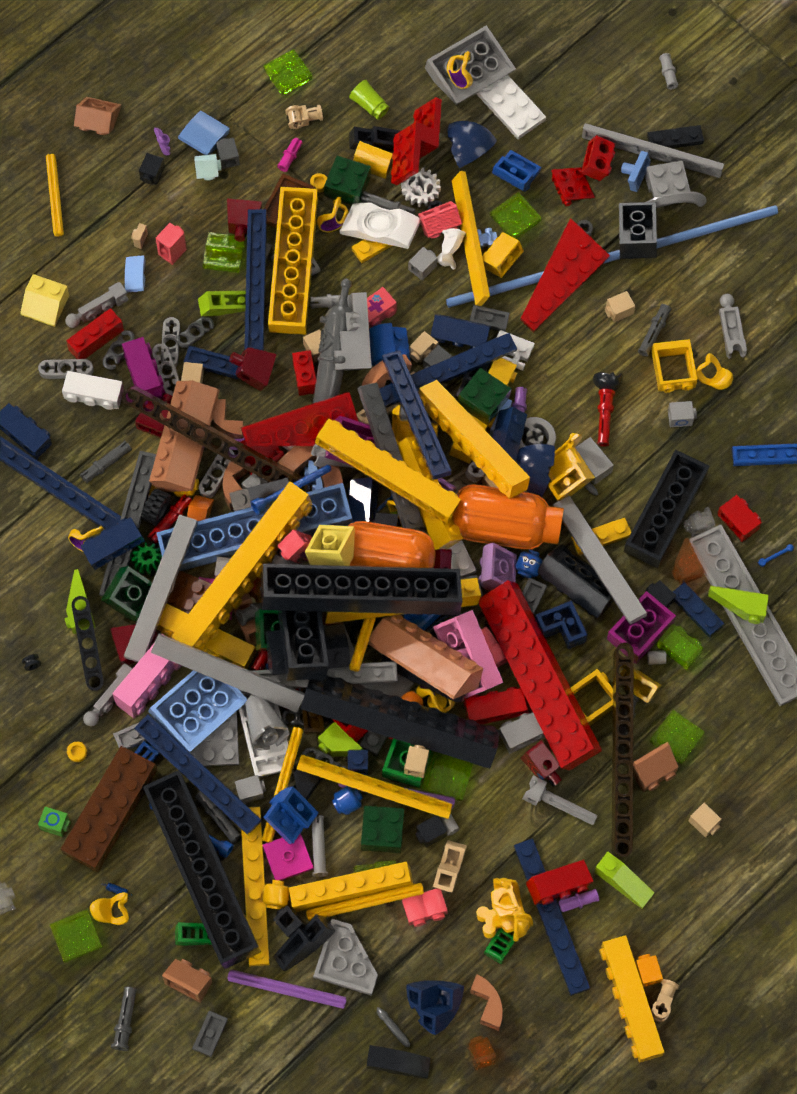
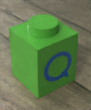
[38,807,71,837]

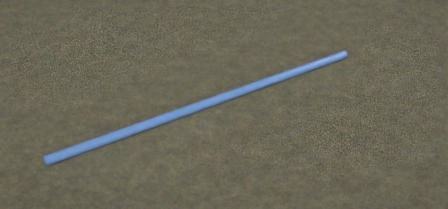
[446,205,778,308]

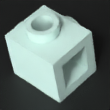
[194,154,222,180]

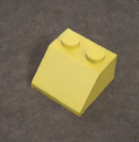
[20,274,69,327]
[305,525,355,566]

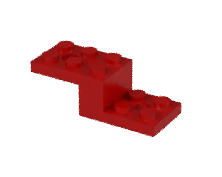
[391,97,442,185]

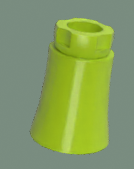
[349,80,389,120]

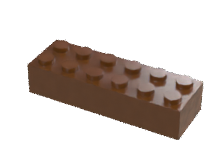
[60,746,158,872]

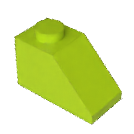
[318,722,363,757]

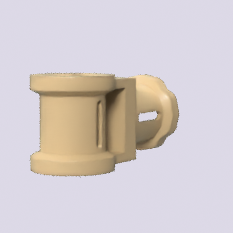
[285,105,323,129]
[651,979,679,1023]

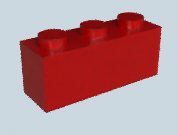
[66,308,124,359]
[464,687,528,725]
[526,860,593,905]

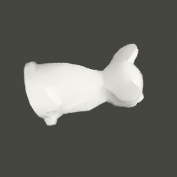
[437,228,466,270]

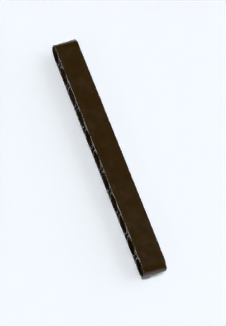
[122,386,311,492]
[612,642,634,859]

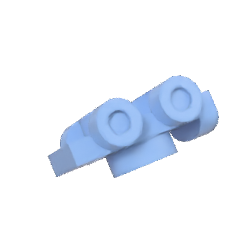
[477,228,497,249]

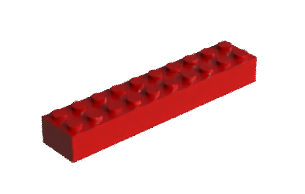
[478,580,602,770]

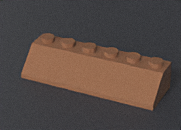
[149,380,219,492]
[368,615,483,700]

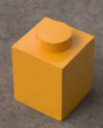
[635,954,663,987]

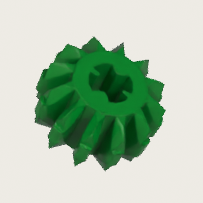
[131,542,162,576]

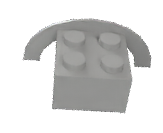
[645,161,706,209]

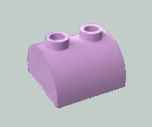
[479,543,517,591]

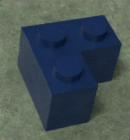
[535,601,587,649]

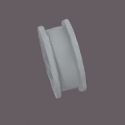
[519,417,556,449]

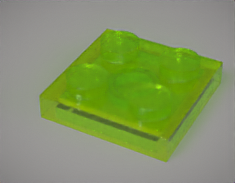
[263,49,312,95]
[490,192,542,239]
[649,709,705,764]
[49,909,102,963]

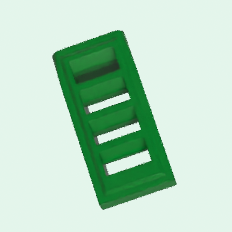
[175,922,212,946]
[484,928,515,964]

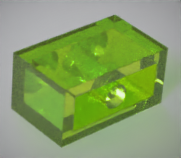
[657,624,704,670]

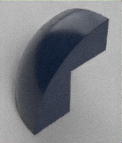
[448,121,497,168]
[516,444,555,497]
[406,981,464,1035]

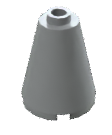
[245,695,289,750]

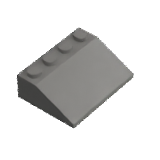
[425,25,516,105]

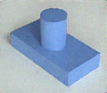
[621,151,651,192]

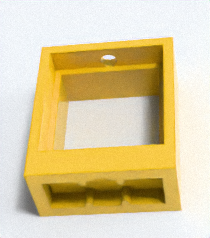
[651,339,697,393]
[571,669,620,726]

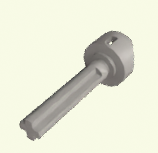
[522,775,597,825]

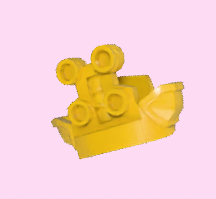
[476,878,533,942]

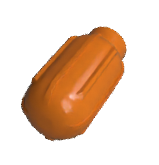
[452,485,564,549]
[348,521,435,568]

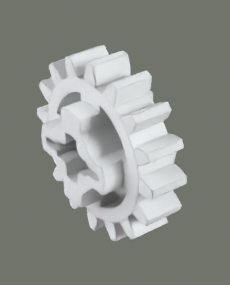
[401,168,441,207]

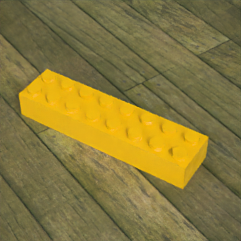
[268,187,318,335]

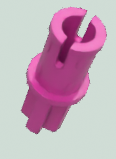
[277,138,302,172]

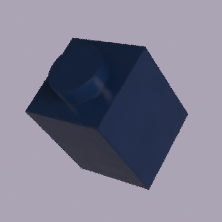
[348,750,368,776]

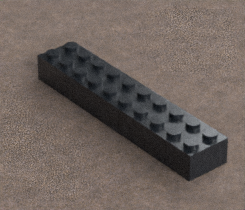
[261,564,462,615]
[300,676,500,769]
[143,770,261,970]

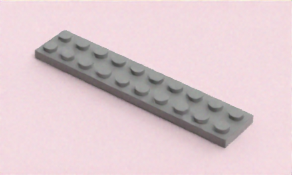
[687,525,797,706]

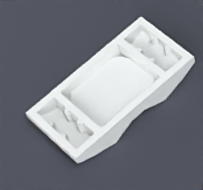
[340,203,421,249]
[239,701,294,778]

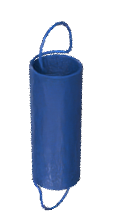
[102,882,133,896]

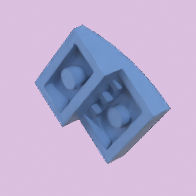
[178,111,230,155]

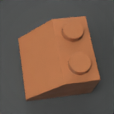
[74,97,121,135]
[633,742,678,792]
[162,959,212,1003]

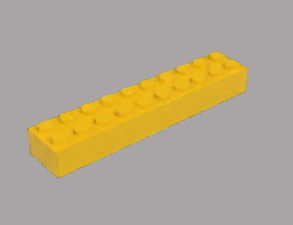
[171,482,312,652]

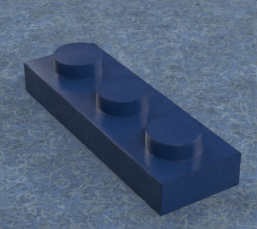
[184,346,238,379]
[673,582,724,638]

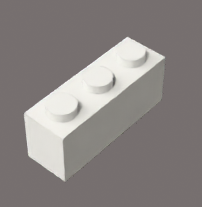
[62,371,124,410]

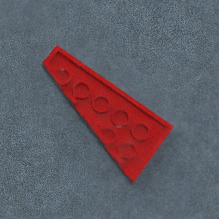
[520,218,610,332]
[240,392,359,446]

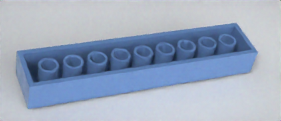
[157,483,354,571]

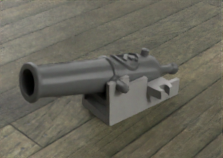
[313,278,372,403]

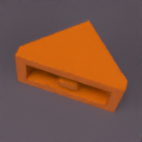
[187,495,214,521]

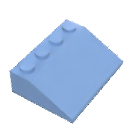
[148,670,248,753]

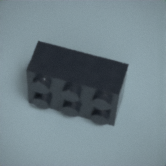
[619,202,657,259]

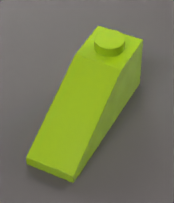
[198,291,246,316]
[64,569,96,634]
[708,586,768,624]
[594,852,654,909]

